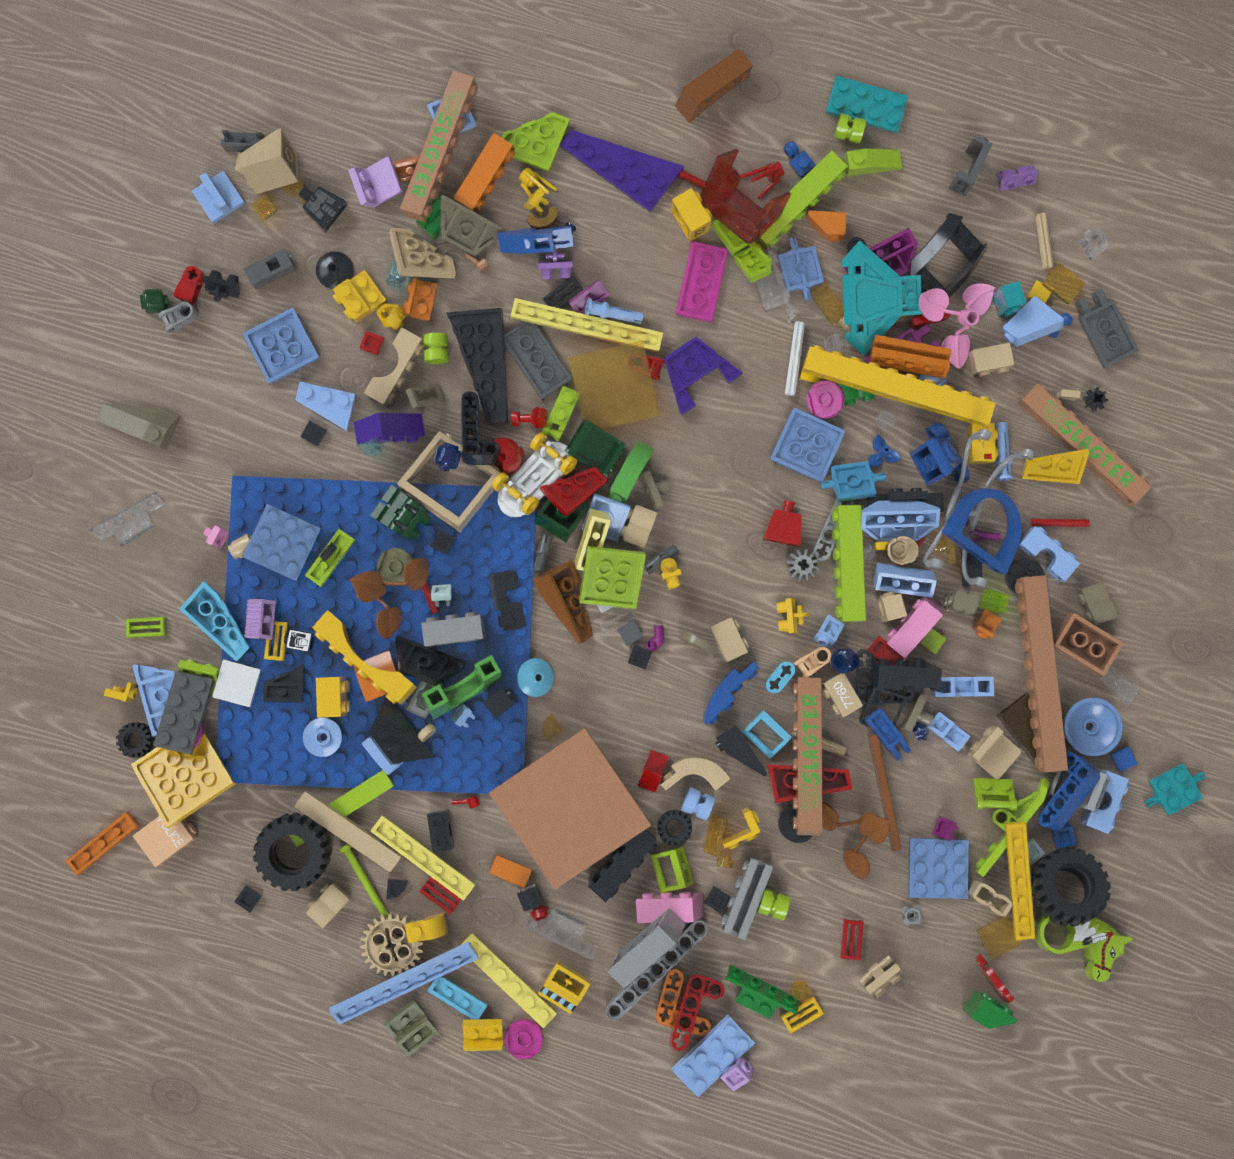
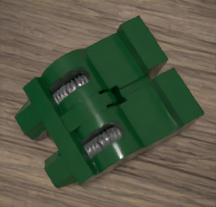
[370,485,431,540]

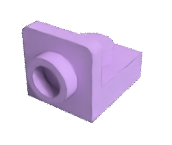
[720,1056,754,1091]

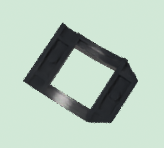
[908,213,987,297]

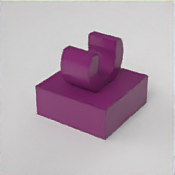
[932,816,959,841]

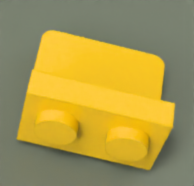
[721,807,760,849]

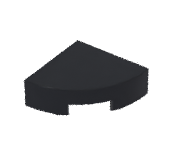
[386,879,408,899]

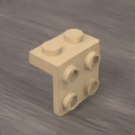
[968,726,1021,779]

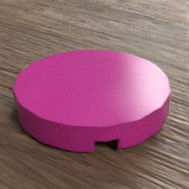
[807,380,845,419]
[504,1018,543,1059]

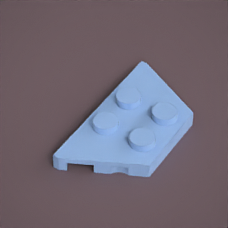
[132,664,176,737]

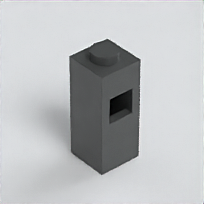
[243,249,297,290]

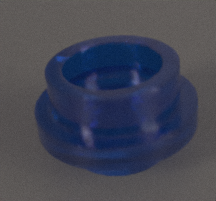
[913,722,929,741]

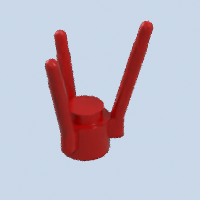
[735,161,785,199]

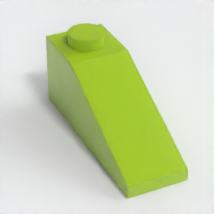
[844,149,903,177]

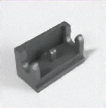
[221,130,264,152]

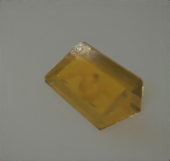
[703,814,727,857]

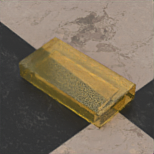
[811,283,844,325]

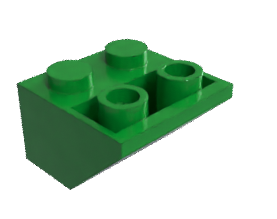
[963,990,1017,1029]

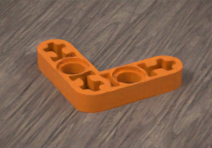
[656,968,711,1036]

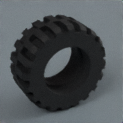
[253,813,332,891]
[1031,847,1111,927]

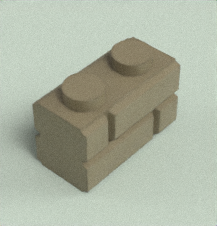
[943,590,979,616]

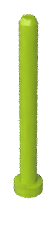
[339,844,389,918]

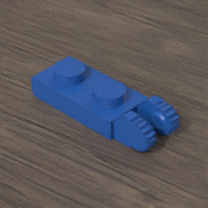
[864,708,911,761]

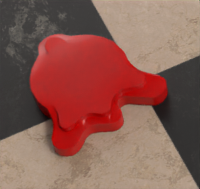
[976,954,1014,1003]

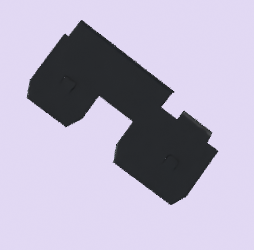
[488,570,525,631]

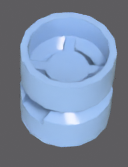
[681,787,716,821]

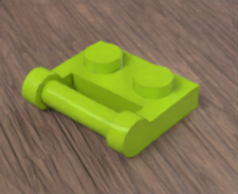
[972,778,1017,811]

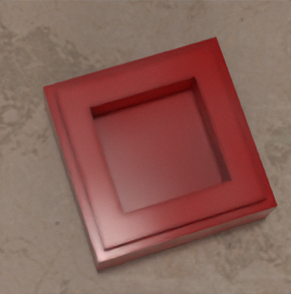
[359,331,385,356]

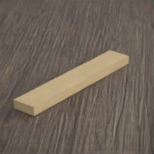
[294,790,402,872]

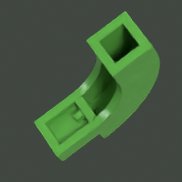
[607,441,655,504]

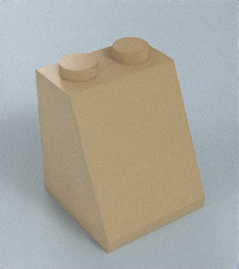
[237,128,298,194]

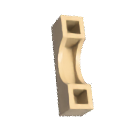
[364,328,424,407]

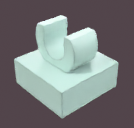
[431,584,452,607]

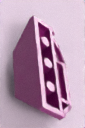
[843,227,918,276]

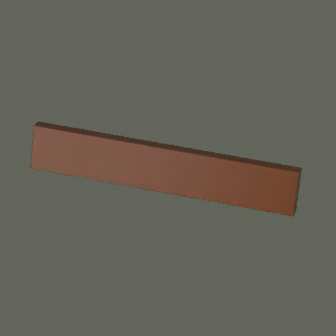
[867,734,902,851]

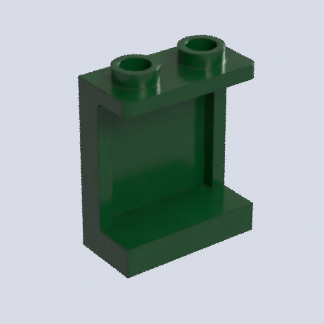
[565,419,626,476]

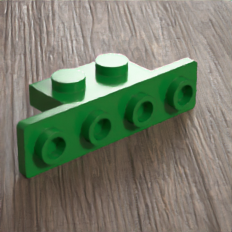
[726,965,800,1019]

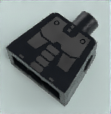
[299,186,347,233]

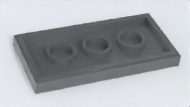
[504,321,573,401]

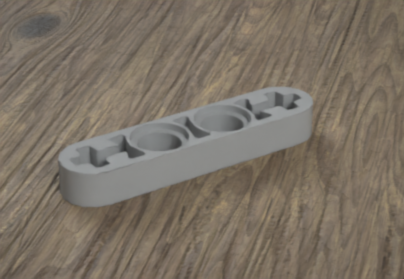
[812,498,854,562]

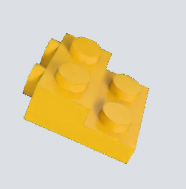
[332,270,387,323]

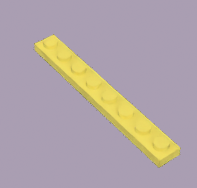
[511,298,663,353]

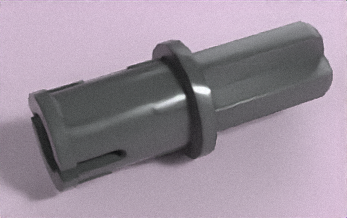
[533,534,553,573]
[644,544,679,575]

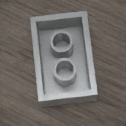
[421,612,486,647]

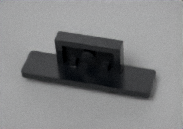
[866,488,944,512]

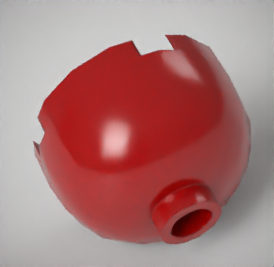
[491,437,524,475]

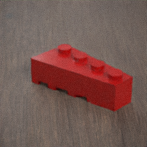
[767,764,853,804]

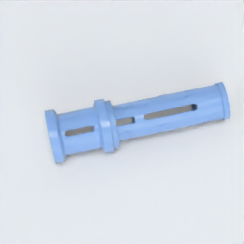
[585,298,643,325]
[995,422,1014,481]

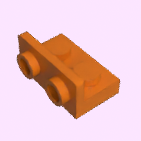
[404,277,438,322]

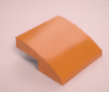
[353,650,397,702]

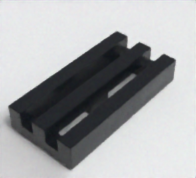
[543,275,584,309]

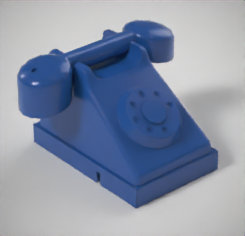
[909,423,970,487]

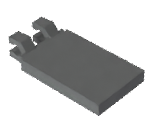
[1075,289,1139,369]

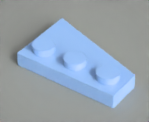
[295,382,356,432]

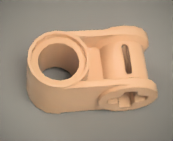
[794,647,831,677]

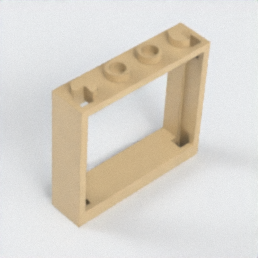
[397,431,501,533]

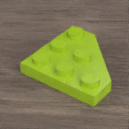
[501,112,570,172]

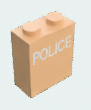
[133,816,198,867]

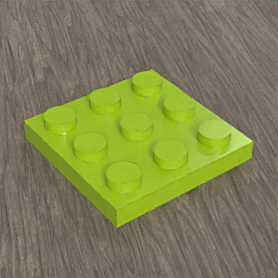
[579,546,646,609]

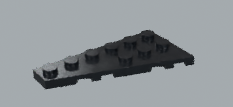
[446,308,508,424]

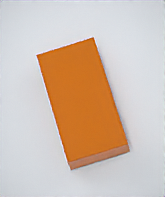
[489,855,532,888]

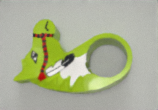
[1034,915,1133,982]

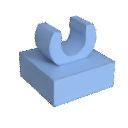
[449,703,475,728]

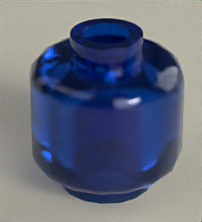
[434,442,462,472]
[830,648,859,674]

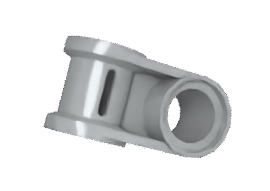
[158,302,199,333]

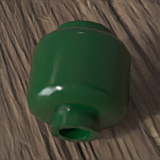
[140,288,169,314]

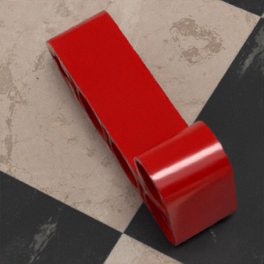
[669,974,725,1052]

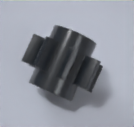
[1082,387,1108,412]

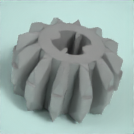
[786,549,819,582]

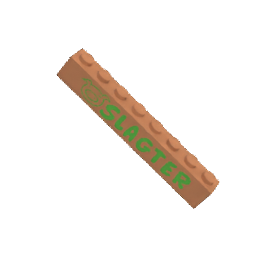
[400,71,478,222]
[1018,383,1151,506]
[793,677,822,836]

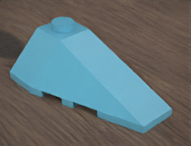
[179,581,250,662]

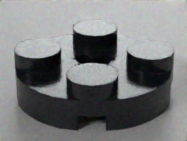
[1005,558,1045,595]
[778,804,812,843]

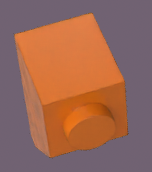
[806,211,846,242]

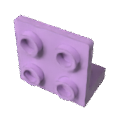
[348,157,403,208]

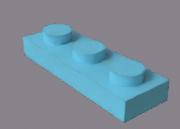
[428,976,488,1020]

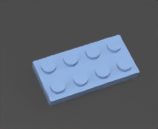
[671,1014,755,1097]

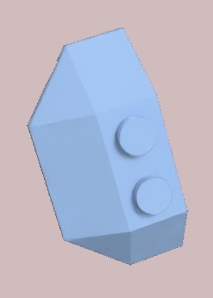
[861,500,940,542]

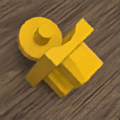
[660,558,682,590]
[777,598,809,633]

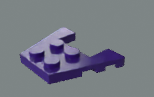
[664,337,743,416]

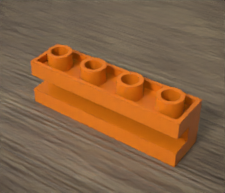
[454,133,516,213]
[870,335,952,379]

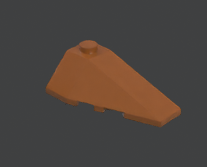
[533,559,592,644]

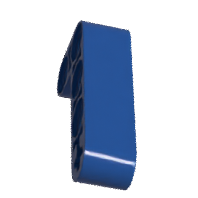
[1039,752,1100,831]

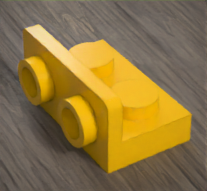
[462,1019,503,1051]

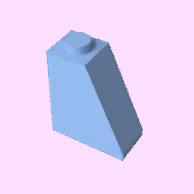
[1002,296,1064,347]

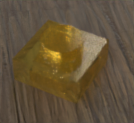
[250,194,278,222]

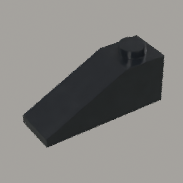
[715,725,767,776]

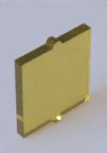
[1042,263,1085,305]
[976,915,1022,960]

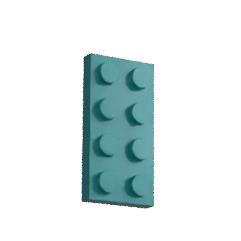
[825,75,908,134]

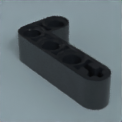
[460,391,500,465]

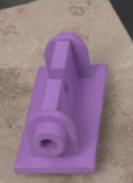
[997,165,1039,191]

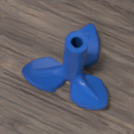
[868,435,901,467]

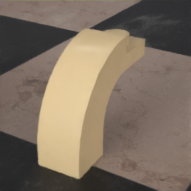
[660,757,731,791]

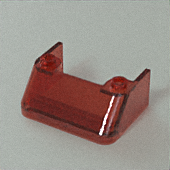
[700,149,791,244]

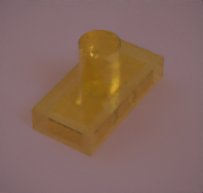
[931,536,957,565]

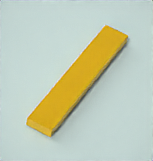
[1005,821,1036,941]

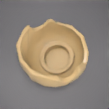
[887,536,919,565]

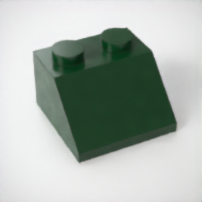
[534,499,590,543]

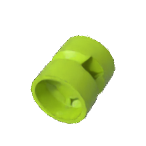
[834,113,867,144]
[423,333,449,364]
[757,889,790,921]

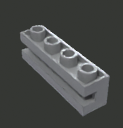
[720,856,773,940]

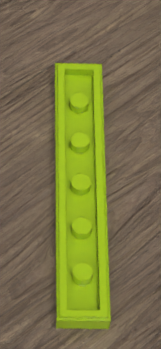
[289,770,395,847]

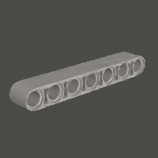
[606,918,708,1021]

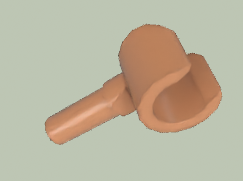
[464,252,489,272]

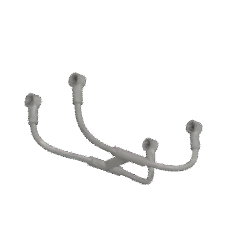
[923,429,1035,588]

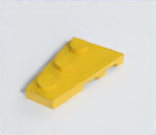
[1022,449,1089,484]

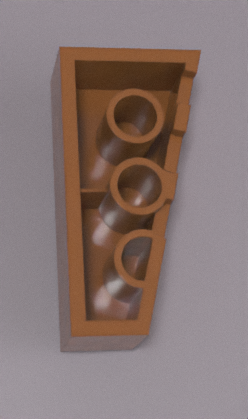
[675,49,753,123]

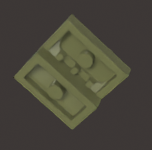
[383,999,439,1057]

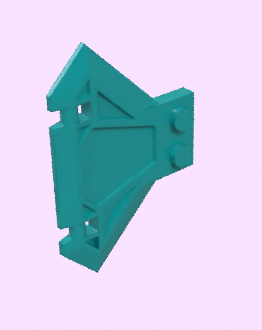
[842,240,922,356]

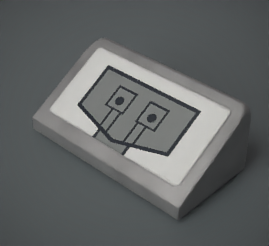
[405,680,444,719]

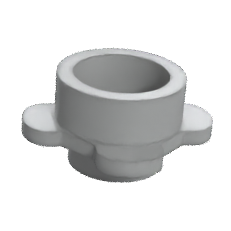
[901,905,922,926]

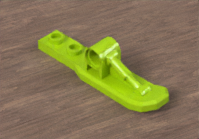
[975,778,1049,877]

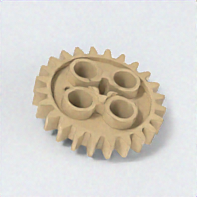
[360,912,424,977]

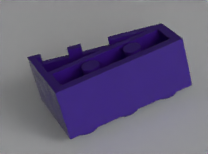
[353,413,425,445]

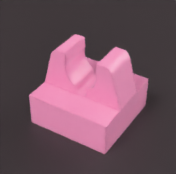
[203,525,229,549]

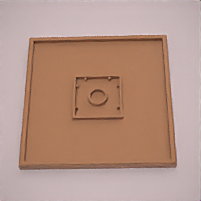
[489,727,652,890]

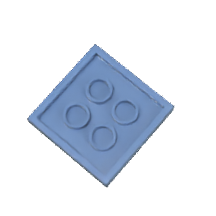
[242,308,320,385]
[770,407,845,482]
[242,504,321,581]
[908,838,969,899]

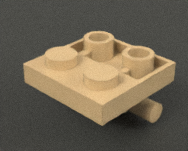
[858,955,903,998]

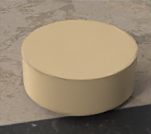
[418,724,437,742]

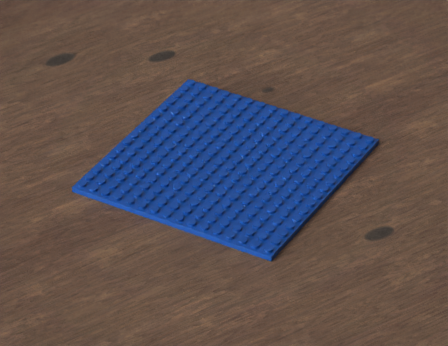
[216,476,536,794]

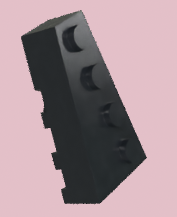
[588,829,657,902]

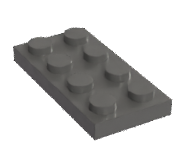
[153,671,215,755]

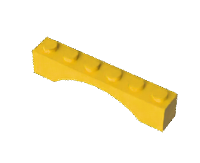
[312,610,417,705]

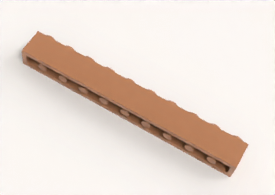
[1015,575,1068,772]

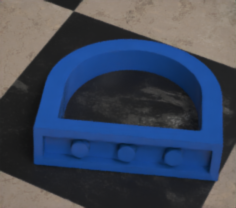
[941,488,1022,575]

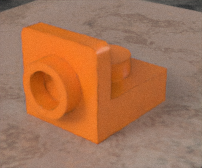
[972,609,1002,640]

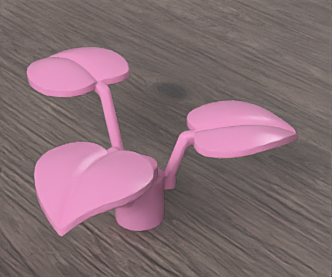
[919,283,996,369]

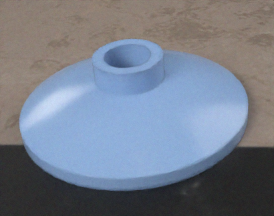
[303,718,342,757]

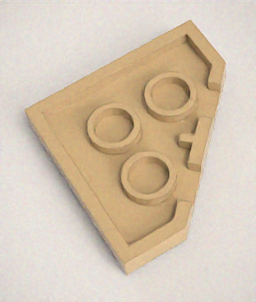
[389,228,456,278]

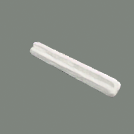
[785,321,805,396]

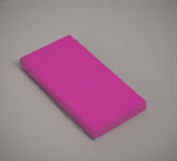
[675,241,728,323]

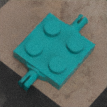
[1144,763,1206,816]

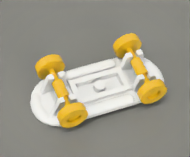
[492,432,577,517]

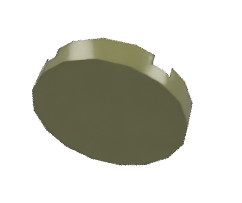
[377,548,414,582]

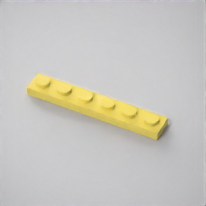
[371,815,476,901]
[461,932,557,1028]

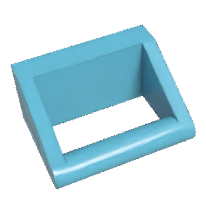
[741,710,792,759]

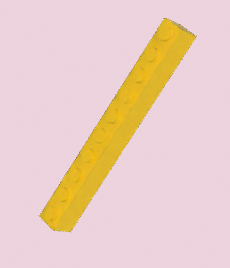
[801,345,996,428]

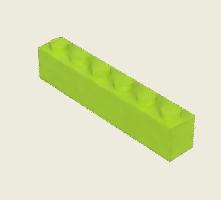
[750,150,848,250]
[831,505,866,622]

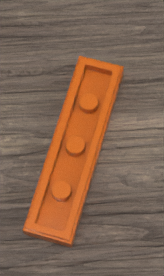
[66,811,140,876]

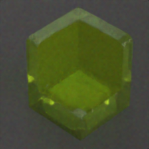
[979,589,1010,614]

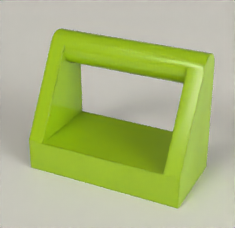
[650,846,694,893]

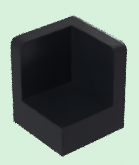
[430,530,457,556]

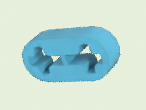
[765,661,795,693]

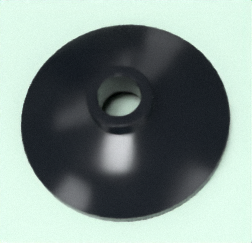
[316,251,354,289]

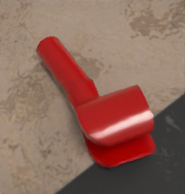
[451,796,480,809]

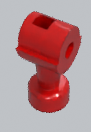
[511,407,548,429]

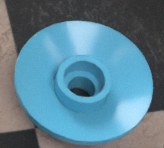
[517,658,554,697]

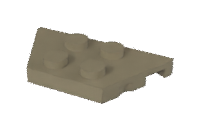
[440,195,507,256]

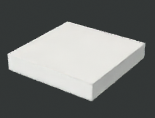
[212,660,262,707]

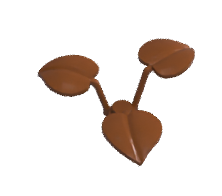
[350,558,429,639]
[822,801,891,880]

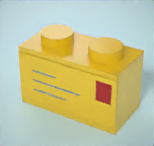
[967,423,998,464]

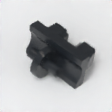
[203,270,240,302]

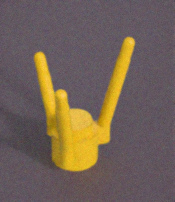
[519,168,557,217]

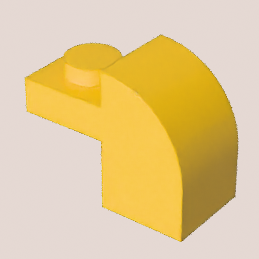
[405,913,449,944]

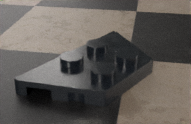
[395,635,466,686]
[367,698,434,765]

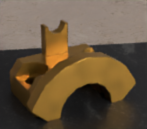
[526,206,558,230]

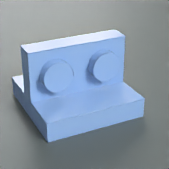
[192,171,245,224]

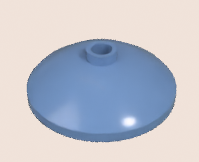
[1063,698,1123,756]

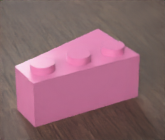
[887,596,943,658]
[636,892,704,923]

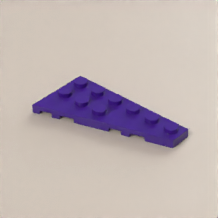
[560,130,684,213]

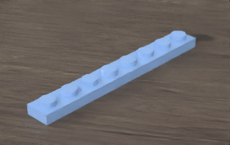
[330,942,479,1025]

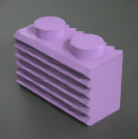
[244,599,276,640]

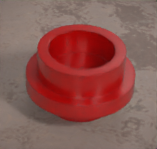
[530,905,549,921]

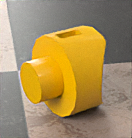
[377,303,406,330]

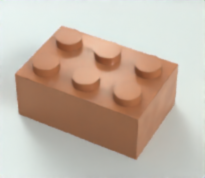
[1053,613,1124,677]

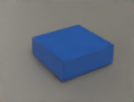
[1110,746,1137,772]

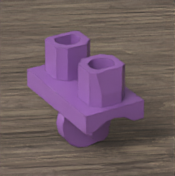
[538,249,573,279]

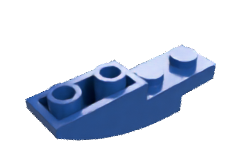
[497,226,574,254]
[703,662,759,725]

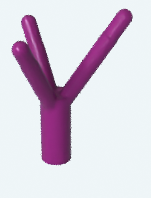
[966,521,1001,543]

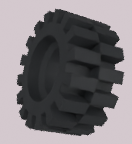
[116,722,155,758]
[657,810,692,846]

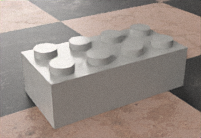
[607,908,686,988]

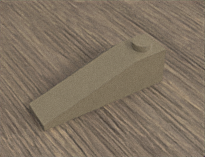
[96,403,181,450]

